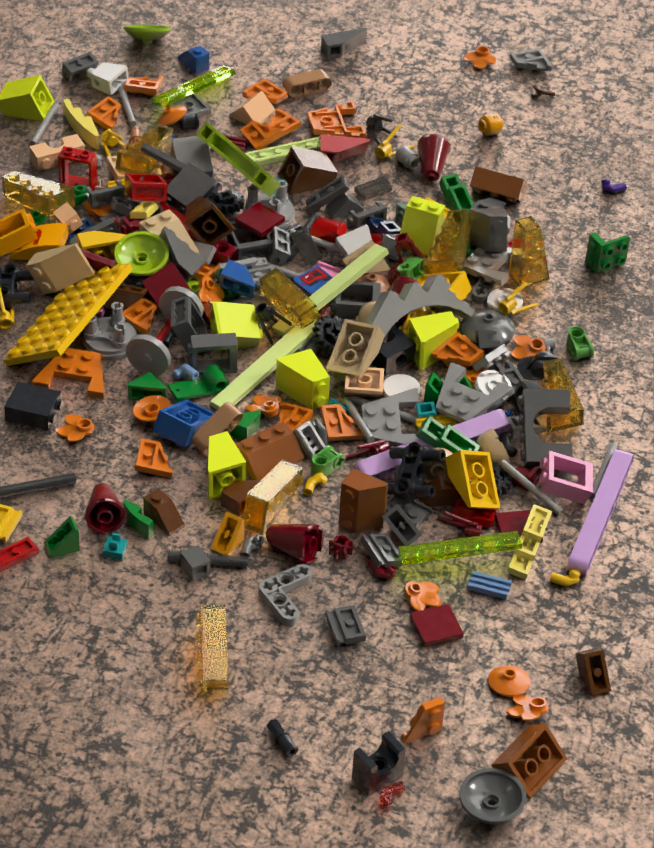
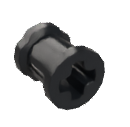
[180,113,199,130]

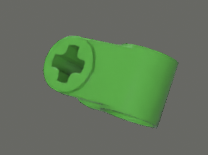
[397,257,429,280]
[566,326,594,361]
[310,445,346,477]

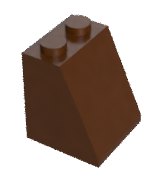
[277,146,338,194]
[185,195,235,245]

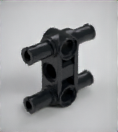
[0,264,35,311]
[386,442,446,502]

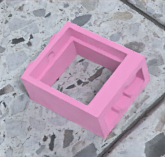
[539,451,593,504]

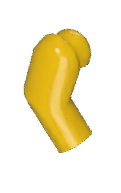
[303,472,328,496]
[550,569,580,587]

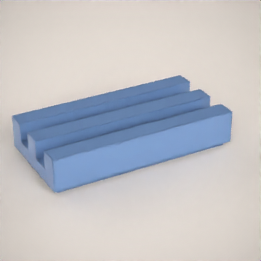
[467,571,512,600]

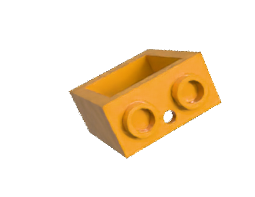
[0,208,38,257]

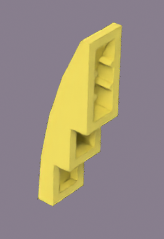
[63,99,99,150]
[507,504,552,580]

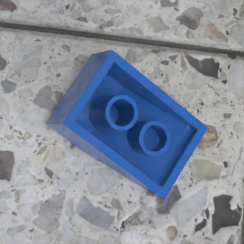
[153,399,214,447]

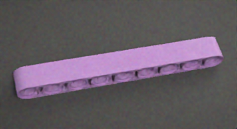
[352,409,512,480]
[567,449,634,576]

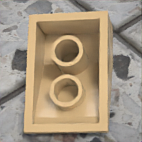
[139,210,199,265]
[26,243,95,294]
[326,319,385,378]

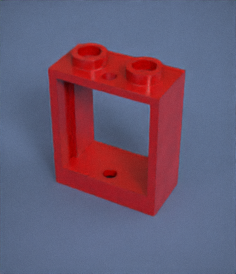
[58,146,97,191]
[124,173,168,202]

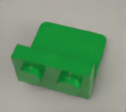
[585,232,630,273]

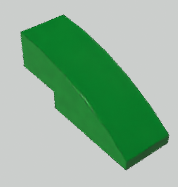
[439,173,474,217]
[415,416,480,453]

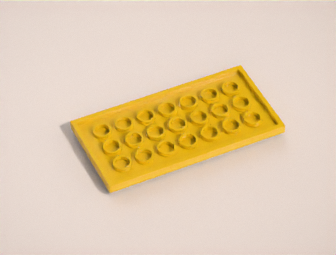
[3,263,133,366]

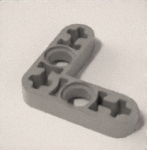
[259,564,312,626]

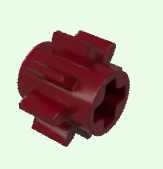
[329,535,353,560]

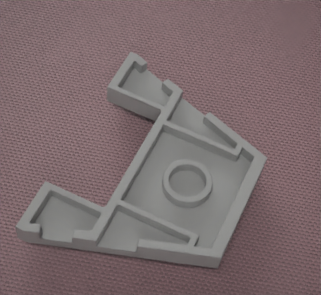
[461,247,532,287]
[435,362,514,423]
[362,388,419,446]

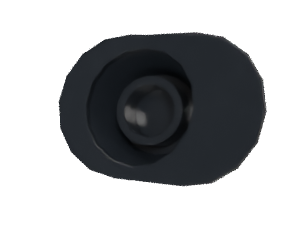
[517,351,561,380]

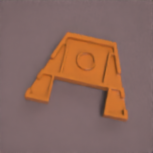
[307,101,366,139]
[32,348,105,398]

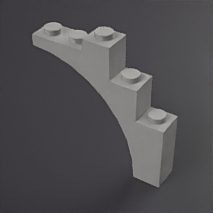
[365,274,475,338]

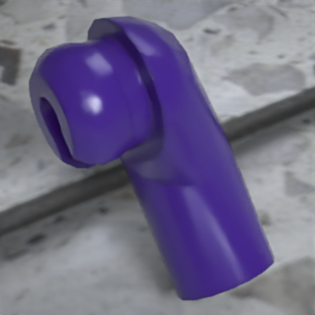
[601,179,627,193]

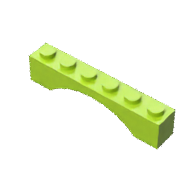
[196,121,281,197]

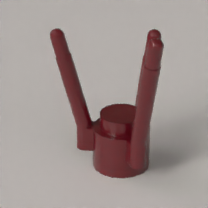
[394,233,432,268]
[345,439,391,460]
[437,511,482,543]

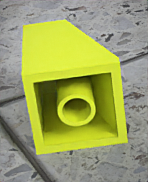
[0,75,55,121]
[400,196,445,258]
[209,302,263,351]
[408,311,459,370]
[276,349,330,410]
[208,431,246,500]

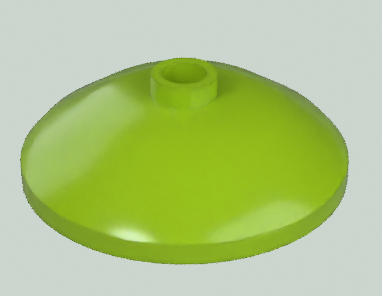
[123,25,172,43]
[114,231,169,276]

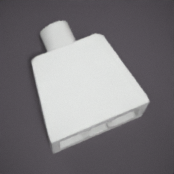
[87,62,129,95]
[336,224,372,257]

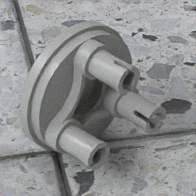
[243,180,295,232]
[82,302,137,360]

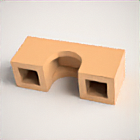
[29,134,85,171]

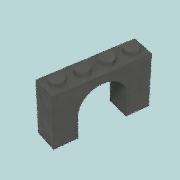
[518,389,573,468]

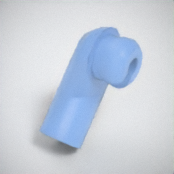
[172,364,199,380]

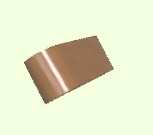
[282,69,332,97]
[191,401,244,455]

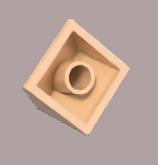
[229,91,275,124]
[345,367,384,398]

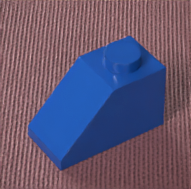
[178,45,210,74]
[219,260,255,299]

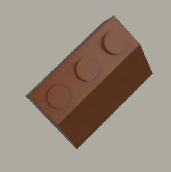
[470,166,529,203]
[235,421,305,480]
[339,469,388,533]
[491,723,568,799]

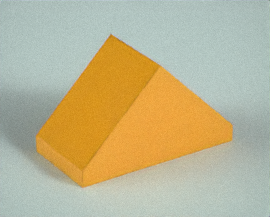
[211,511,245,556]

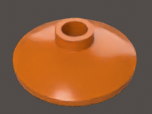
[157,106,187,127]
[133,395,171,422]
[488,665,530,697]

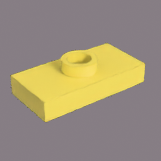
[130,202,159,219]

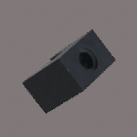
[372,325,416,375]
[352,731,406,797]

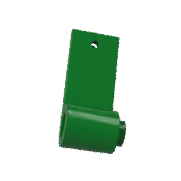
[167,365,229,401]

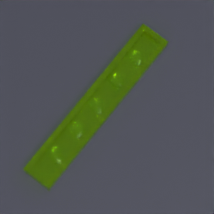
[151,65,236,108]
[399,531,522,565]

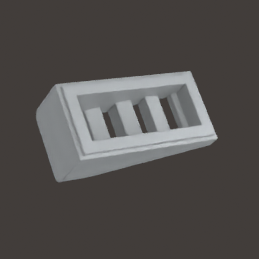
[507,416,547,439]
[292,420,326,460]

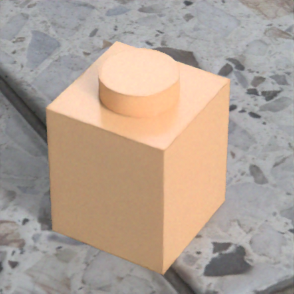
[53,202,83,234]

